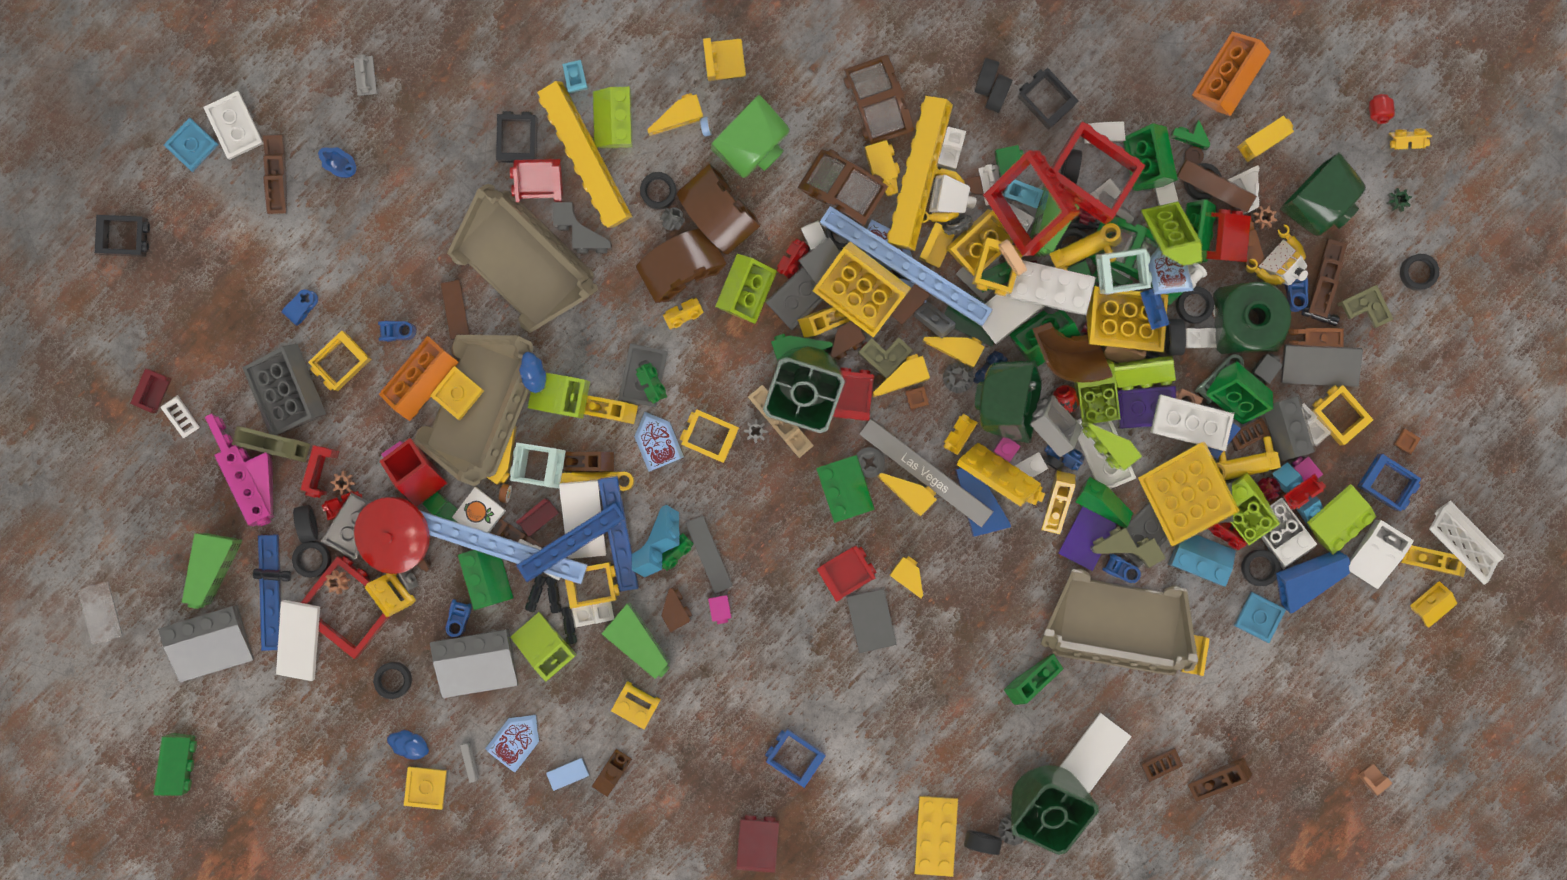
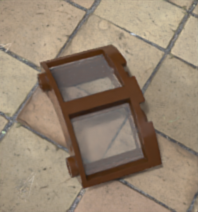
[843,55,914,145]
[798,149,888,225]

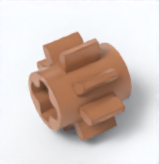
[1253,206,1277,229]
[330,471,356,495]
[324,570,350,595]

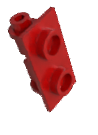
[776,239,810,279]
[1284,474,1326,510]
[322,490,363,521]
[1208,522,1247,550]

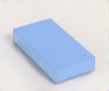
[546,758,589,791]

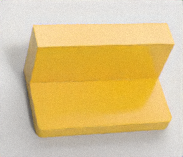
[919,222,955,268]
[1410,581,1457,628]
[1180,635,1210,676]

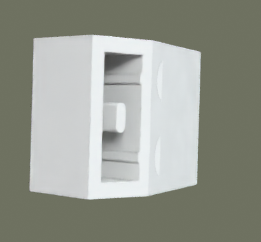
[1261,498,1317,569]
[1349,520,1414,589]

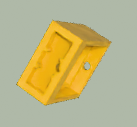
[1237,116,1294,162]
[972,237,1022,296]
[308,331,372,391]
[1311,385,1373,446]
[680,409,739,463]
[565,562,620,609]

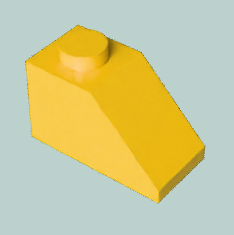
[889,556,923,598]

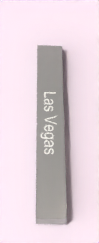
[860,419,994,527]

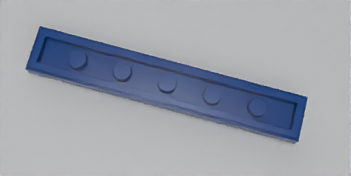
[598,476,639,592]
[516,503,626,582]
[258,535,281,651]

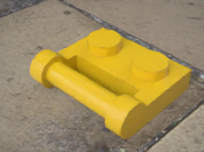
[365,573,416,617]
[611,681,661,729]

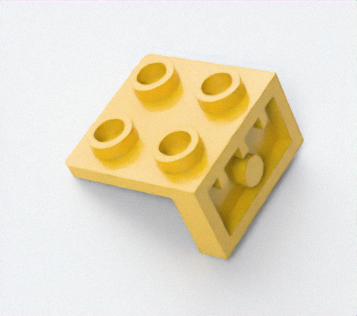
[703,38,746,81]

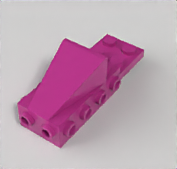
[205,414,274,527]

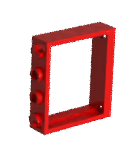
[1051,121,1145,225]
[983,150,1080,256]
[301,556,391,659]

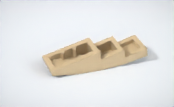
[748,385,813,458]

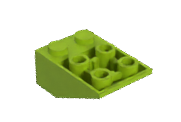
[1074,359,1121,424]
[528,373,590,419]
[1081,422,1142,471]
[1231,473,1280,545]
[510,612,577,682]

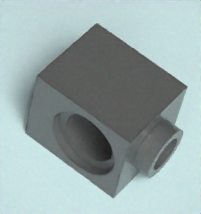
[1251,354,1283,385]

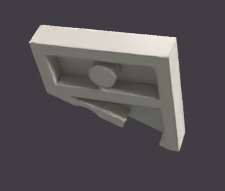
[1228,165,1259,215]

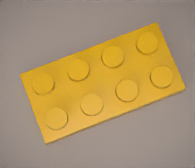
[957,443,1041,507]
[914,796,958,877]

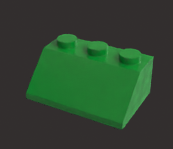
[1124,123,1178,191]
[1185,200,1216,264]
[1009,310,1081,367]
[1206,362,1274,425]
[816,455,875,523]
[458,550,514,610]
[153,733,197,796]

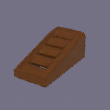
[1231,417,1270,451]
[1140,748,1183,782]

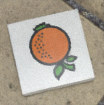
[452,487,506,533]

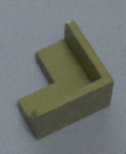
[1337,285,1394,328]
[858,338,913,380]

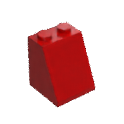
[379,438,447,506]

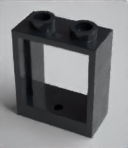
[1018,67,1079,130]
[496,111,538,163]
[94,215,150,257]

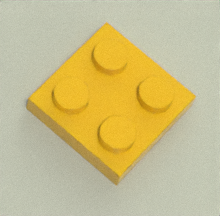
[430,366,484,420]
[404,766,447,810]

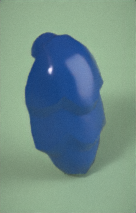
[318,147,356,178]
[519,352,546,393]
[387,730,429,760]

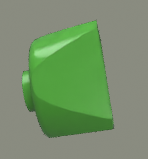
[711,95,790,178]

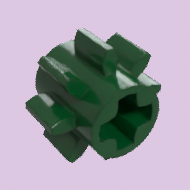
[1386,188,1412,212]

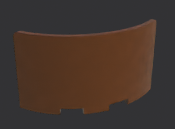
[677,164,760,255]
[636,229,727,303]
[1033,322,1113,383]

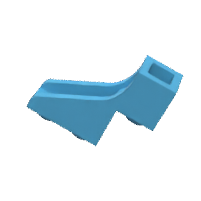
[1272,462,1323,531]
[632,505,680,577]

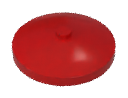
[354,496,430,574]

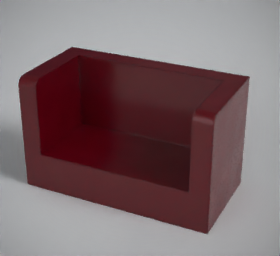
[130,368,172,414]

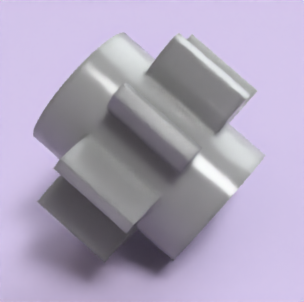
[744,419,768,443]

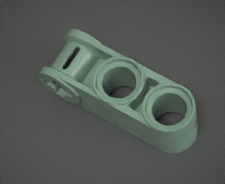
[1194,354,1244,404]

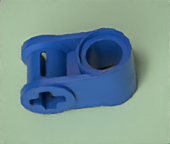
[1285,277,1308,312]
[282,289,318,326]
[378,321,416,342]
[1102,553,1141,583]
[446,599,472,637]

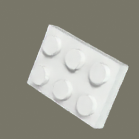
[203,91,264,160]

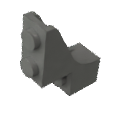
[553,202,612,254]

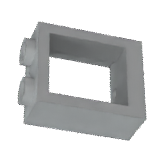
[1030,395,1082,457]

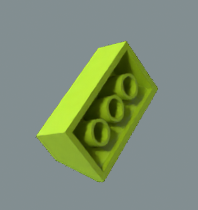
[1141,201,1202,266]

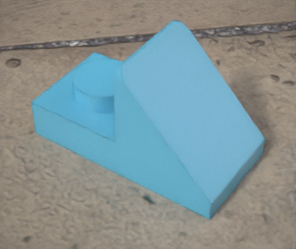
[562,60,588,94]
[1003,180,1044,208]

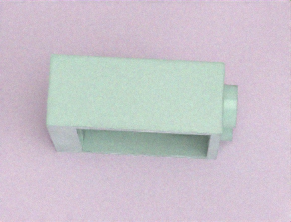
[1096,248,1152,294]
[510,442,566,488]

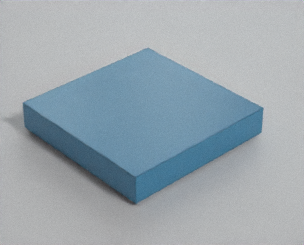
[164,117,219,172]
[1234,592,1286,643]

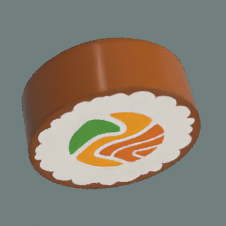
[499,483,512,503]

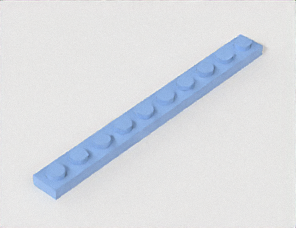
[820,206,993,326]
[421,511,588,584]

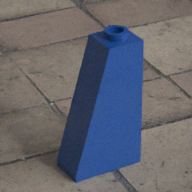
[955,467,1011,537]
[1276,550,1350,614]

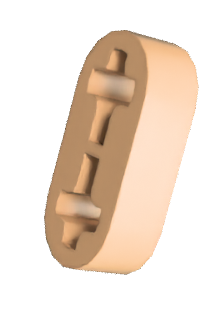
[998,240,1027,276]

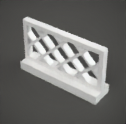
[1430,501,1505,585]

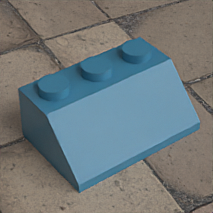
[1168,535,1236,587]

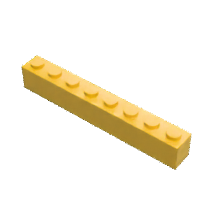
[537,81,632,228]
[887,96,953,251]

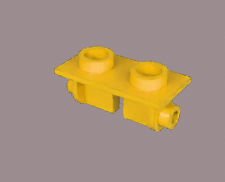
[1389,128,1432,150]
[663,298,704,329]
[943,414,978,455]

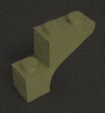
[232,426,310,463]
[1090,527,1166,568]

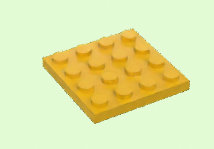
[1138,442,1240,546]

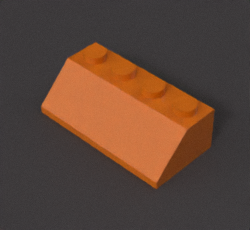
[1192,31,1271,116]
[379,336,459,421]

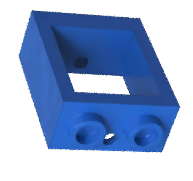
[1357,454,1421,511]
[765,728,826,788]

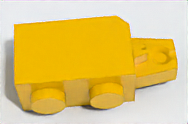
[864,140,900,196]

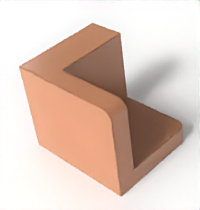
[1358,764,1393,796]

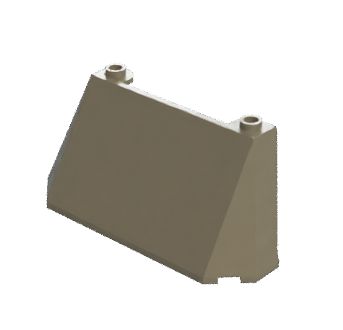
[447,184,598,333]
[414,335,534,486]
[1041,569,1198,675]

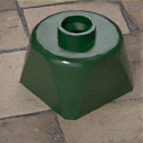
[1280,152,1366,236]
[1213,282,1291,354]
[763,346,845,433]
[975,361,1042,444]
[1011,765,1099,855]

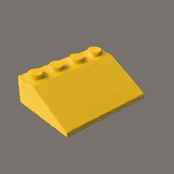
[813,242,911,338]
[1086,286,1168,352]

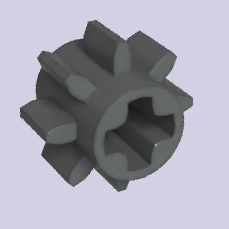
[660,207,685,231]

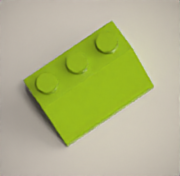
[593,86,633,149]
[715,254,777,324]
[1114,355,1176,390]
[1307,484,1376,555]

